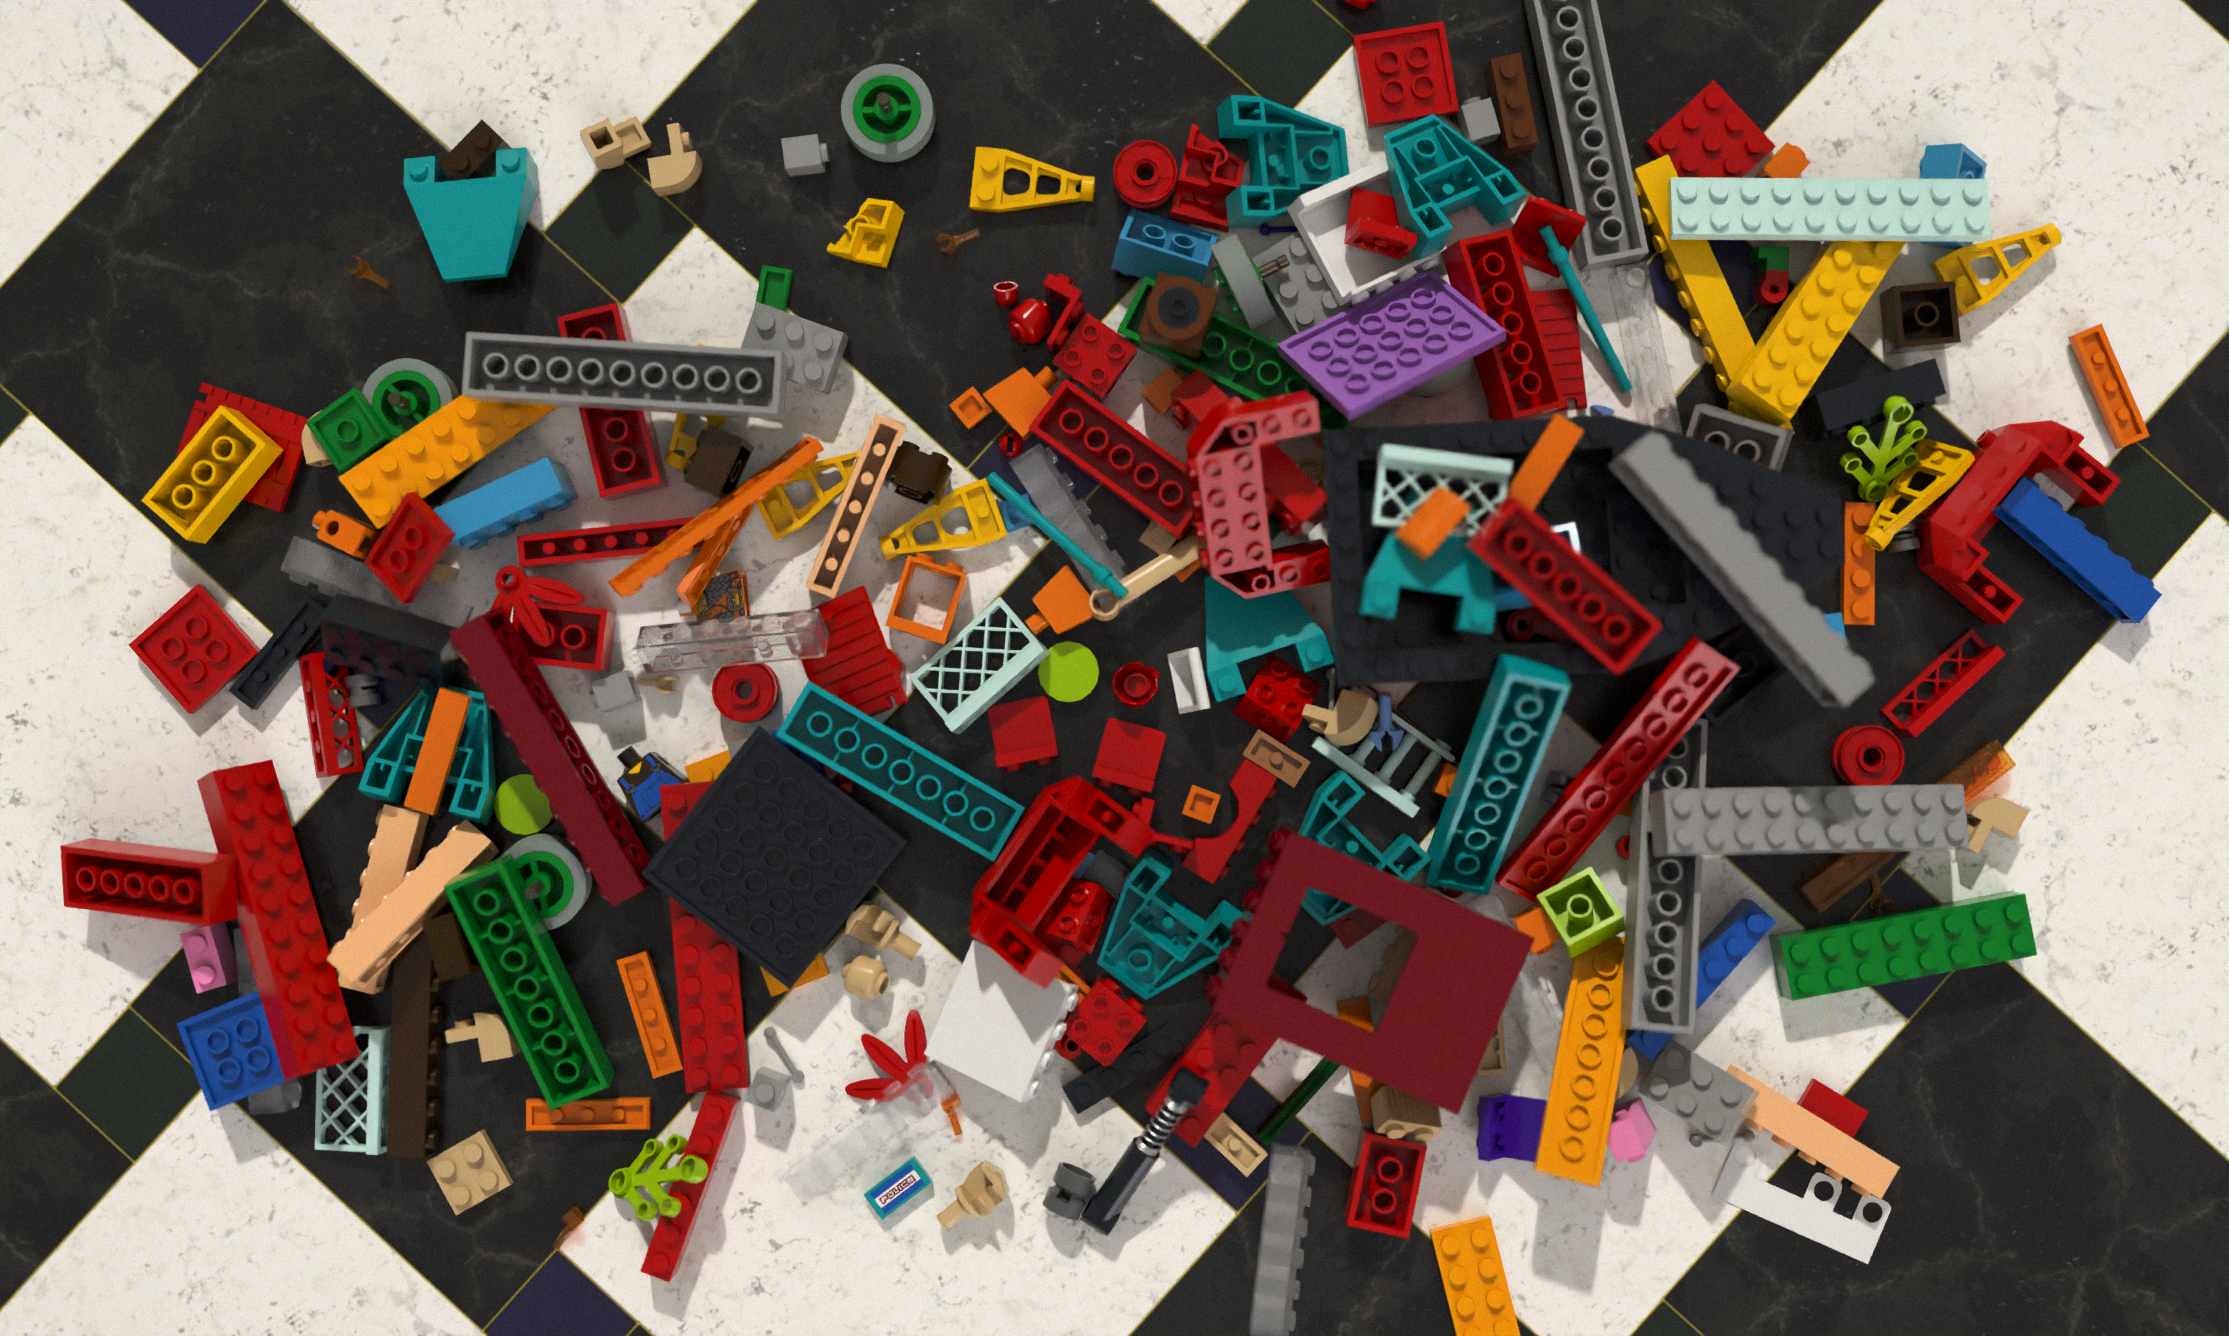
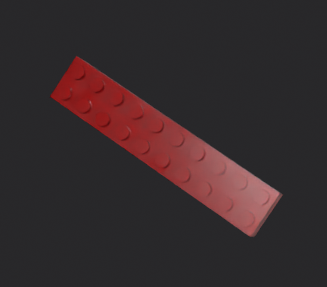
[197,760,360,1081]

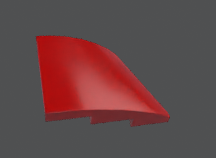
[1169,124,1246,233]

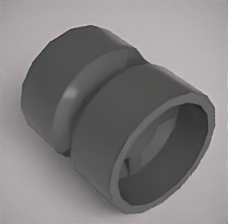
[1042,1162,1096,1220]

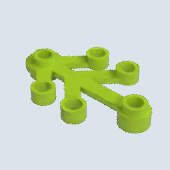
[1840,396,1927,503]
[608,1134,708,1221]

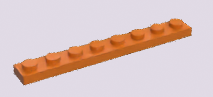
[608,436,824,597]

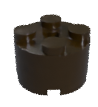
[882,441,953,506]

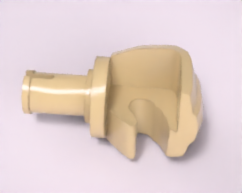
[844,900,922,961]
[936,1160,1010,1231]

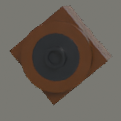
[1139,271,1219,360]

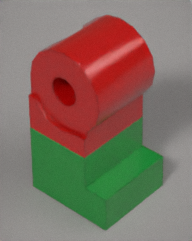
[1750,246,1789,307]

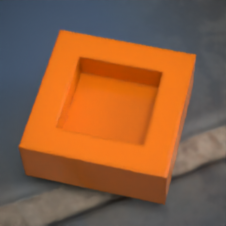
[949,386,993,430]
[1181,785,1221,824]

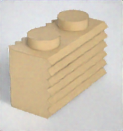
[1370,1086,1443,1143]

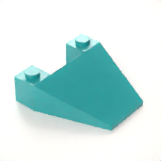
[1216,95,1349,227]
[1383,114,1527,260]
[403,147,537,283]
[1358,492,1497,635]
[1205,576,1334,703]
[358,685,497,827]
[1298,769,1432,926]
[1097,845,1243,1000]

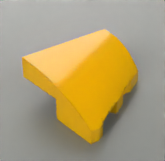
[826,198,905,268]

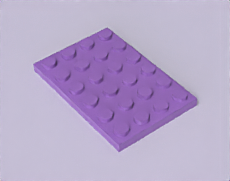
[1277,269,1506,420]

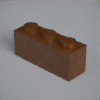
[1484,53,1539,158]

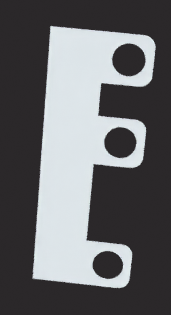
[1712,1140,1891,1264]

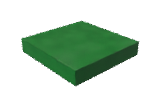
[306,387,393,474]

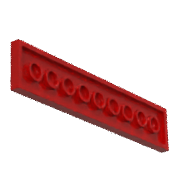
[1494,636,1741,904]
[660,780,749,1093]

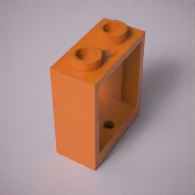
[885,552,969,645]

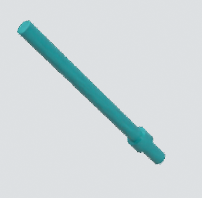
[1539,225,1633,394]
[986,472,1129,600]

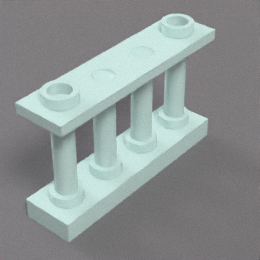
[1309,685,1456,818]

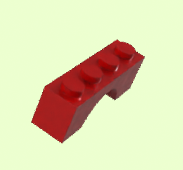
[1181,758,1278,884]

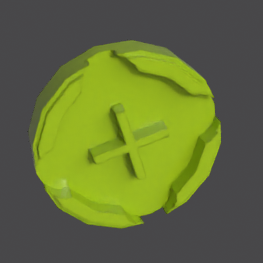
[1038,641,1099,703]
[494,774,554,835]

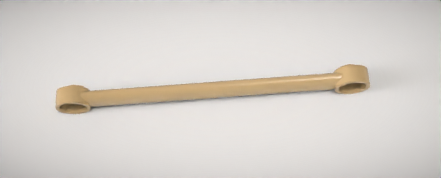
[1089,458,1324,621]

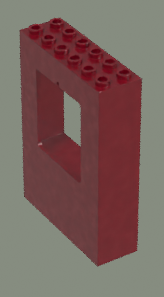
[1204,826,1535,1115]

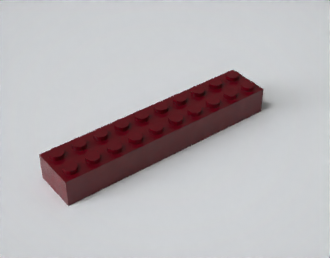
[449,606,651,907]

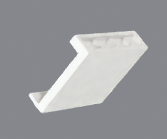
[1287,158,1447,306]
[924,939,1079,1103]

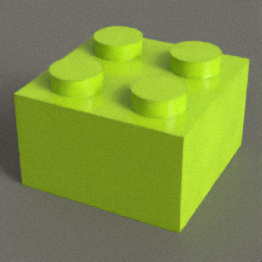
[1536,866,1625,960]

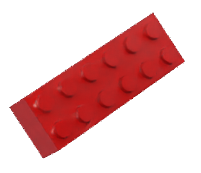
[1441,229,1566,421]
[557,303,668,501]
[1171,369,1326,541]
[1028,378,1195,541]
[1465,495,1663,675]
[60,838,238,926]
[1144,969,1308,1148]

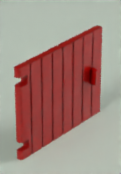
[1488,288,1587,419]
[176,382,309,513]
[786,586,908,717]

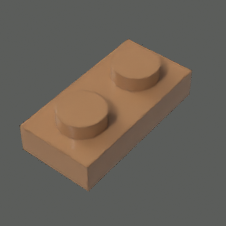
[1242,729,1310,788]

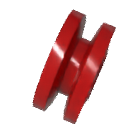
[1113,140,1178,211]
[711,658,781,723]
[1831,725,1904,786]

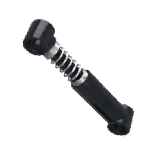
[1080,1064,1210,1236]

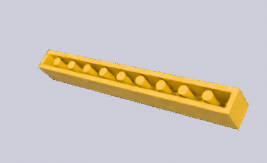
[1632,154,1795,435]

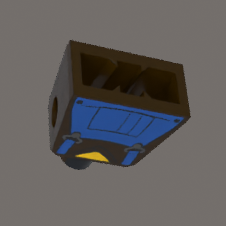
[617,746,690,823]

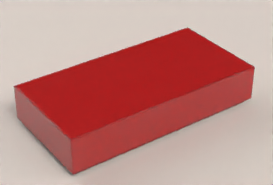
[1797,1078,1868,1138]

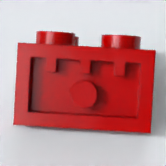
[1344,186,1418,260]
[1053,313,1137,403]
[1232,654,1321,745]
[1034,877,1115,954]

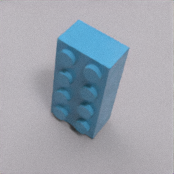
[433,457,579,550]

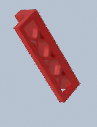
[1879,628,2006,738]
[298,652,364,779]

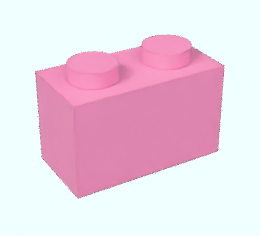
[180,922,242,994]
[1607,1097,1656,1163]

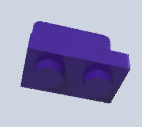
[1476,1093,1546,1162]

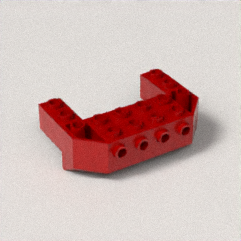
[1185,391,1330,599]
[1915,420,2122,626]
[969,775,1156,989]

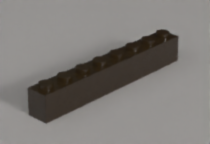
[387,910,445,1158]

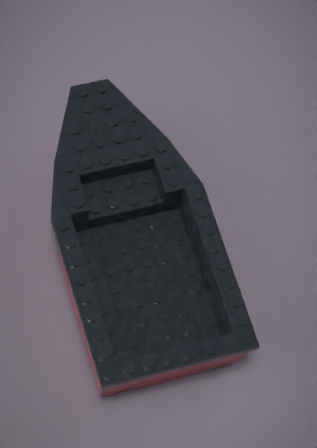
[1322,415,1845,686]

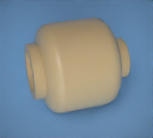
[842,955,890,1000]

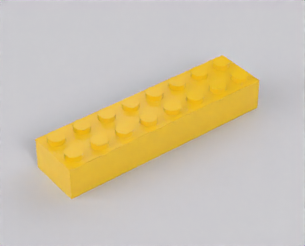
[1725,241,1907,426]

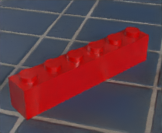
[517,517,706,570]
[640,1090,741,1282]

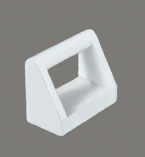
[1167,647,1211,714]

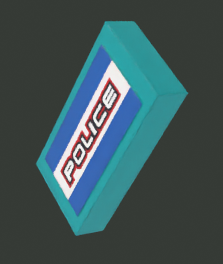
[864,1156,932,1220]

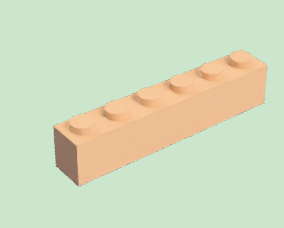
[805,411,906,598]
[336,804,430,995]
[326,819,499,991]
[1726,1064,1900,1199]

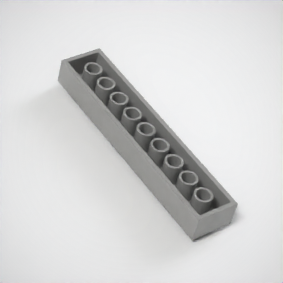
[1524,0,1649,272]
[462,332,788,419]
[1608,431,1875,707]
[1620,719,1708,1035]
[1649,784,1970,857]

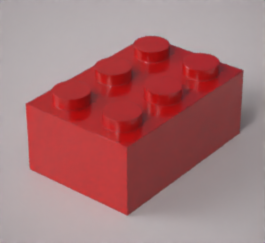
[512,601,616,672]
[1343,1126,1427,1239]

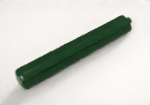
[1257,1058,1341,1145]

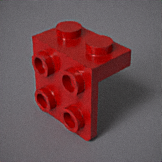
[1511,196,1587,278]
[1043,273,1086,355]
[988,696,1059,772]
[1091,718,1166,797]
[1131,797,1196,853]
[1064,976,1147,1066]

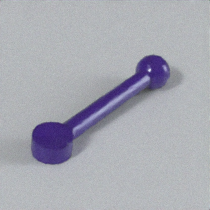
[1259,224,1298,236]

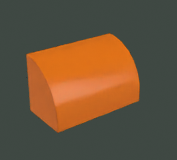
[1394,487,1471,561]

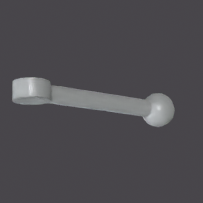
[1326,668,1335,711]
[764,1027,804,1083]
[1689,1130,1755,1147]

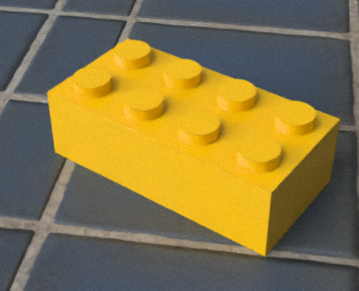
[141,405,283,544]

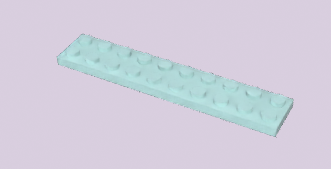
[1668,177,1991,242]

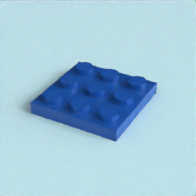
[177,990,287,1111]

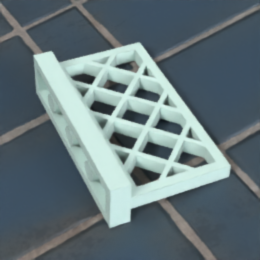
[1371,444,1512,537]
[909,597,1051,734]
[315,1025,391,1155]

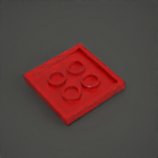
[1352,21,1459,129]
[1644,80,1776,178]
[129,584,260,714]

